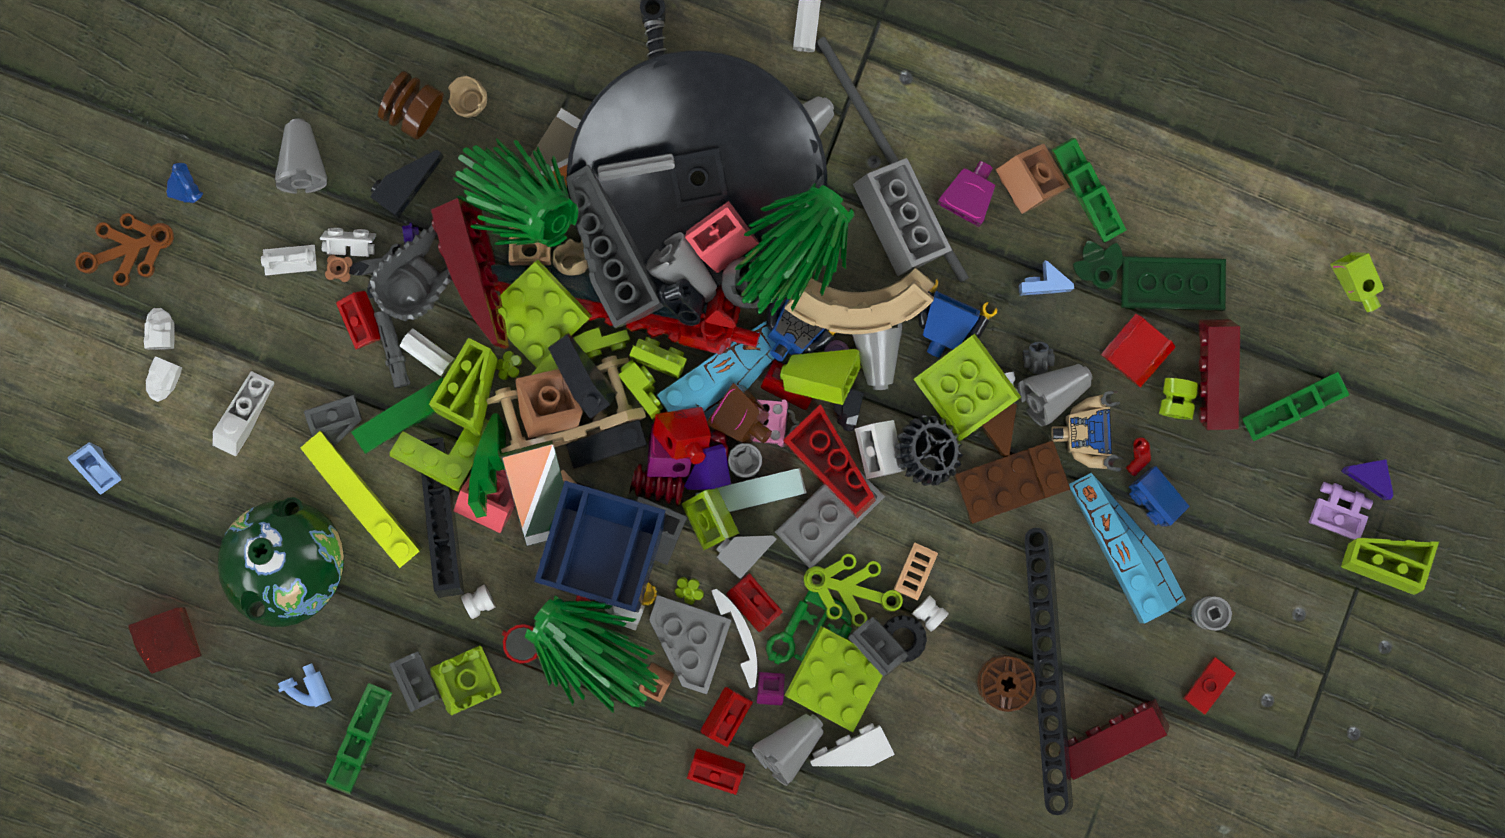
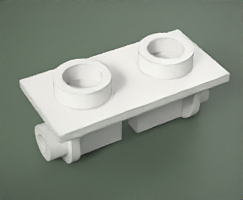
[320,228,376,257]
[261,245,317,275]

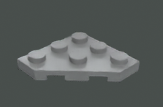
[649,595,731,694]

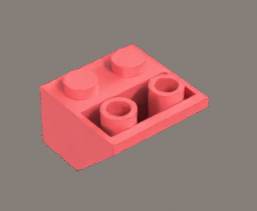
[685,201,759,273]

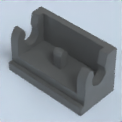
[848,617,909,677]
[389,651,440,712]

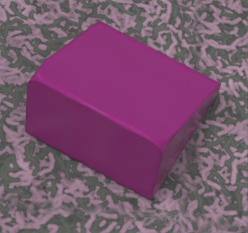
[757,672,785,706]

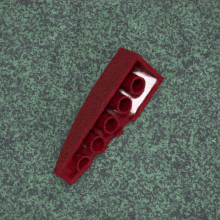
[431,198,509,349]

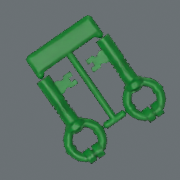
[766,591,852,665]

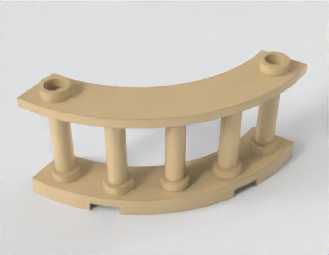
[784,267,935,334]
[486,356,646,453]

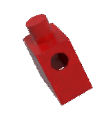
[652,407,711,464]

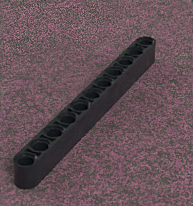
[1024,527,1073,815]

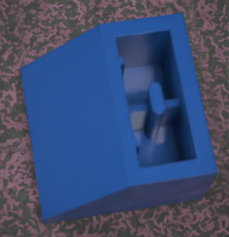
[1128,466,1190,527]

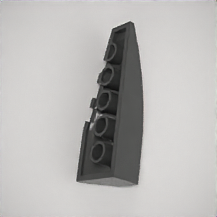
[566,165,664,328]

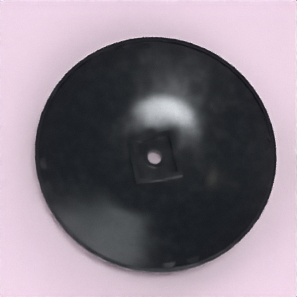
[567,50,828,309]

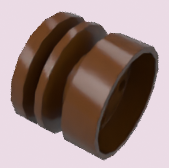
[378,71,444,140]
[976,655,1036,712]

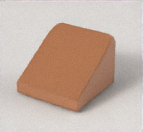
[639,663,674,702]

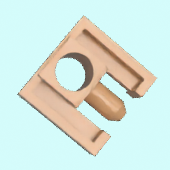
[509,227,552,265]

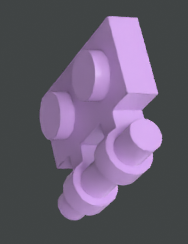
[1309,482,1373,540]

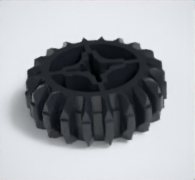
[895,416,964,486]

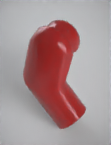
[1126,437,1151,477]

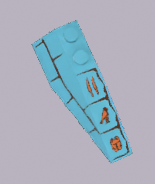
[657,321,776,421]
[1069,473,1186,624]

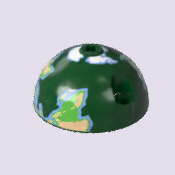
[218,497,344,627]

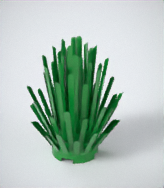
[453,138,578,247]
[735,183,855,316]
[525,595,659,713]

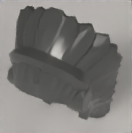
[370,225,452,321]

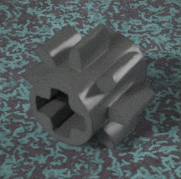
[1023,342,1055,374]

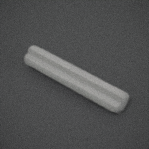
[598,154,675,181]

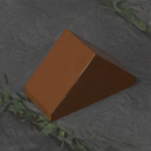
[980,404,1017,457]

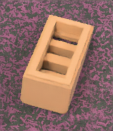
[893,542,938,600]

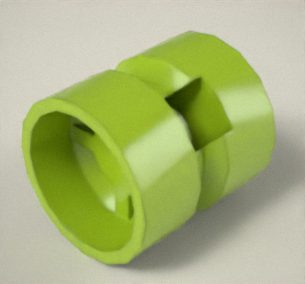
[1159,378,1199,420]

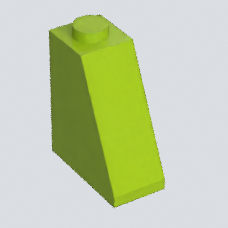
[780,349,861,405]

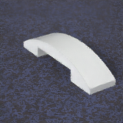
[712,589,757,688]

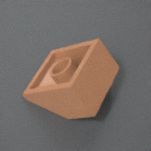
[996,143,1070,214]
[516,369,583,438]

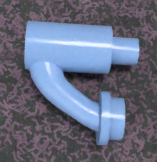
[278,663,332,707]

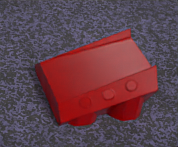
[1101,314,1176,388]

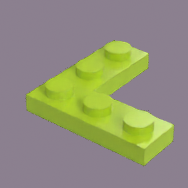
[390,418,489,492]

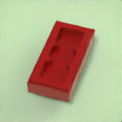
[1183,657,1236,715]

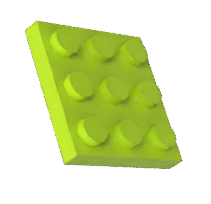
[498,259,592,368]
[914,334,1021,442]
[784,626,883,732]

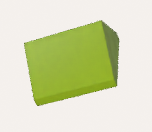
[682,488,739,550]

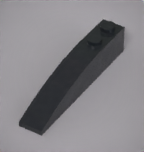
[420,437,464,598]

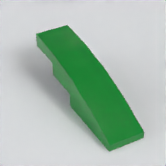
[1051,138,1126,243]
[1242,371,1350,442]
[351,377,444,454]
[468,413,506,518]
[326,683,393,794]

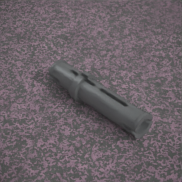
[374,311,411,388]

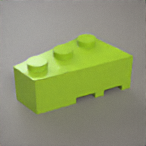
[429,338,498,436]
[1341,538,1439,595]

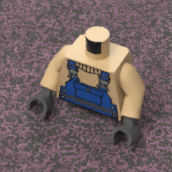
[1051,391,1123,472]

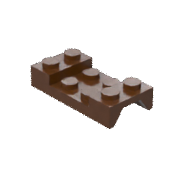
[954,441,1070,524]

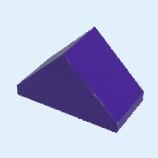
[685,444,731,490]
[1341,459,1394,501]

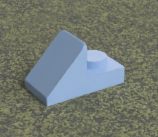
[1019,260,1074,296]
[68,442,122,495]

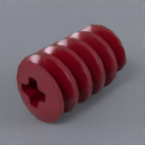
[629,463,686,507]

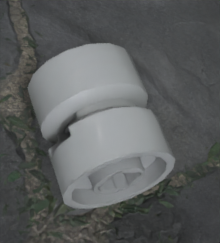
[728,444,762,478]
[1191,596,1232,631]

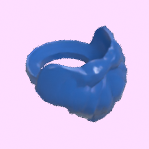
[167,163,203,203]

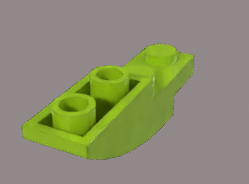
[532,327,631,375]

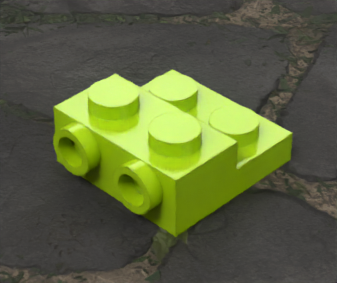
[630,337,687,380]
[618,360,663,421]

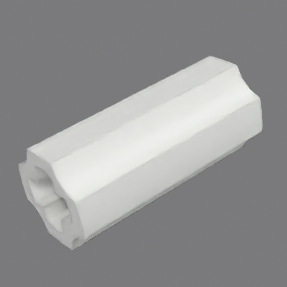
[793,0,821,52]
[399,328,455,377]

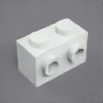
[855,420,906,479]

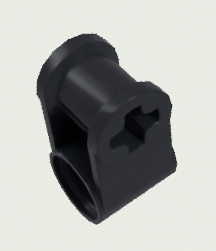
[658,278,705,326]

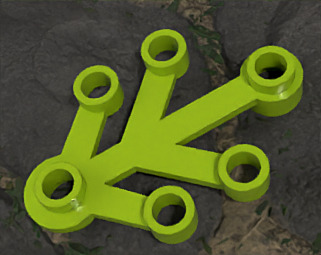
[803,554,903,627]

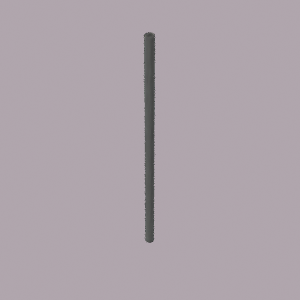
[817,37,969,283]

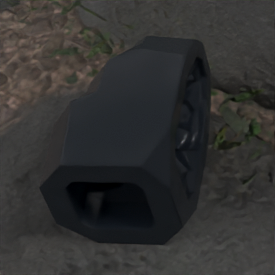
[833,389,864,432]

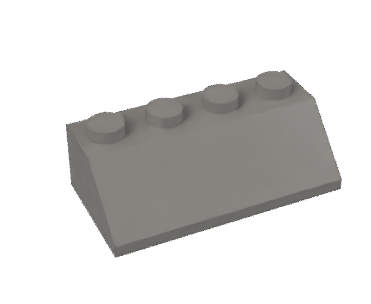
[853,158,952,276]
[716,536,777,579]

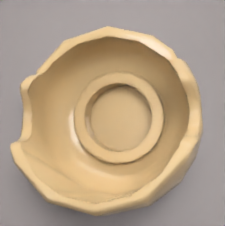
[448,76,487,118]
[552,238,589,276]

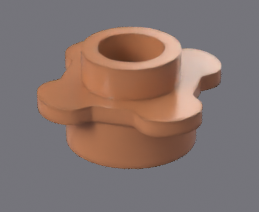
[325,255,353,282]

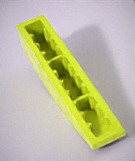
[300,431,422,568]

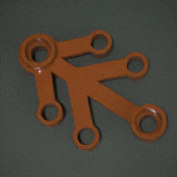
[75,213,174,287]

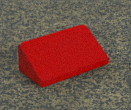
[704,284,740,328]
[336,291,381,350]
[761,360,812,410]
[726,573,783,632]
[701,687,753,747]
[687,749,746,795]

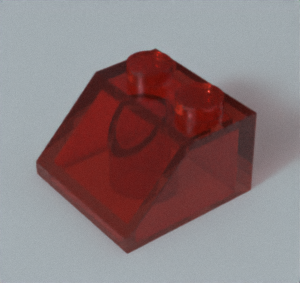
[128,607,202,674]

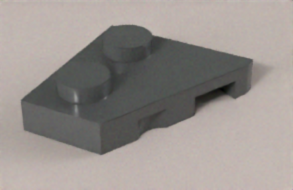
[304,395,362,446]

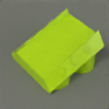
[430,646,501,715]

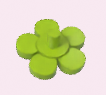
[496,351,522,380]
[675,577,704,605]

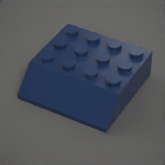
[534,481,666,613]

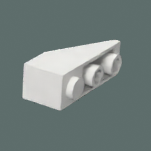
[213,371,274,456]
[809,723,895,766]

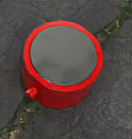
[502,624,538,663]

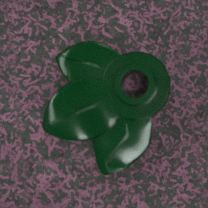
[1073,241,1123,289]

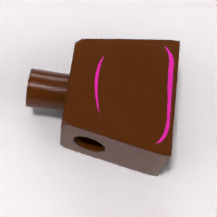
[707,383,772,444]

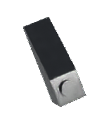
[370,150,444,219]
[548,332,618,418]
[566,420,648,469]

